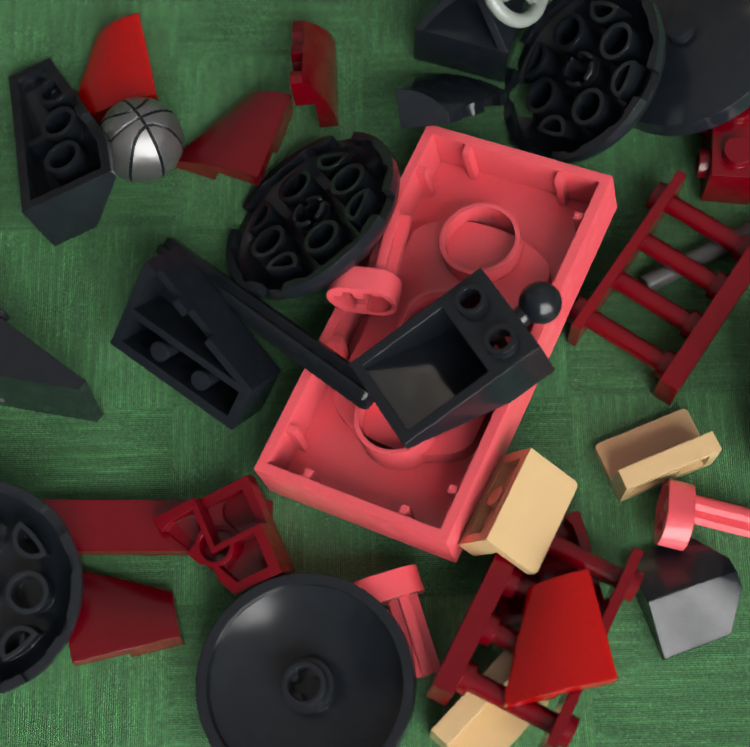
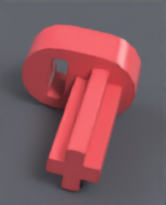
[326,208,412,316]
[654,478,750,551]
[353,564,440,678]

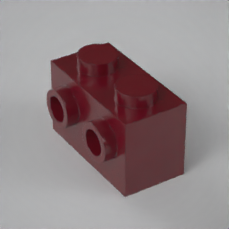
[695,107,750,205]

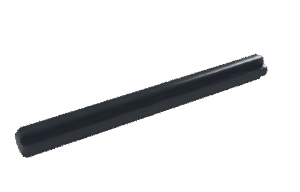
[156,238,374,409]

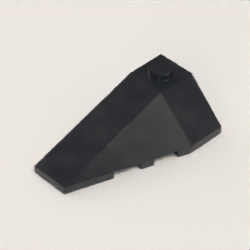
[9,57,116,246]

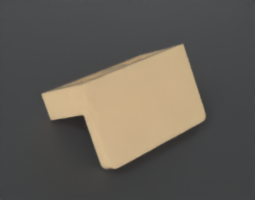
[594,409,722,503]
[458,448,578,574]
[430,650,549,747]

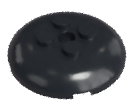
[504,0,667,164]
[225,132,400,300]
[0,481,84,694]

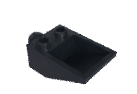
[349,268,562,449]
[0,307,103,422]

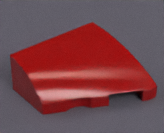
[77,12,158,125]
[502,569,618,708]

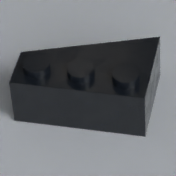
[110,246,281,430]

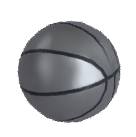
[99,97,184,183]

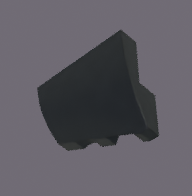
[396,73,507,128]

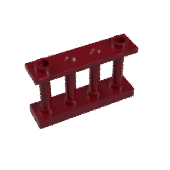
[566,170,750,406]
[426,534,644,747]

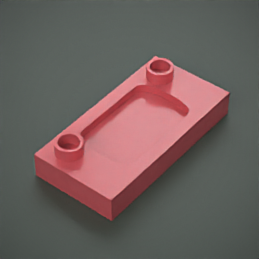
[254,126,617,563]

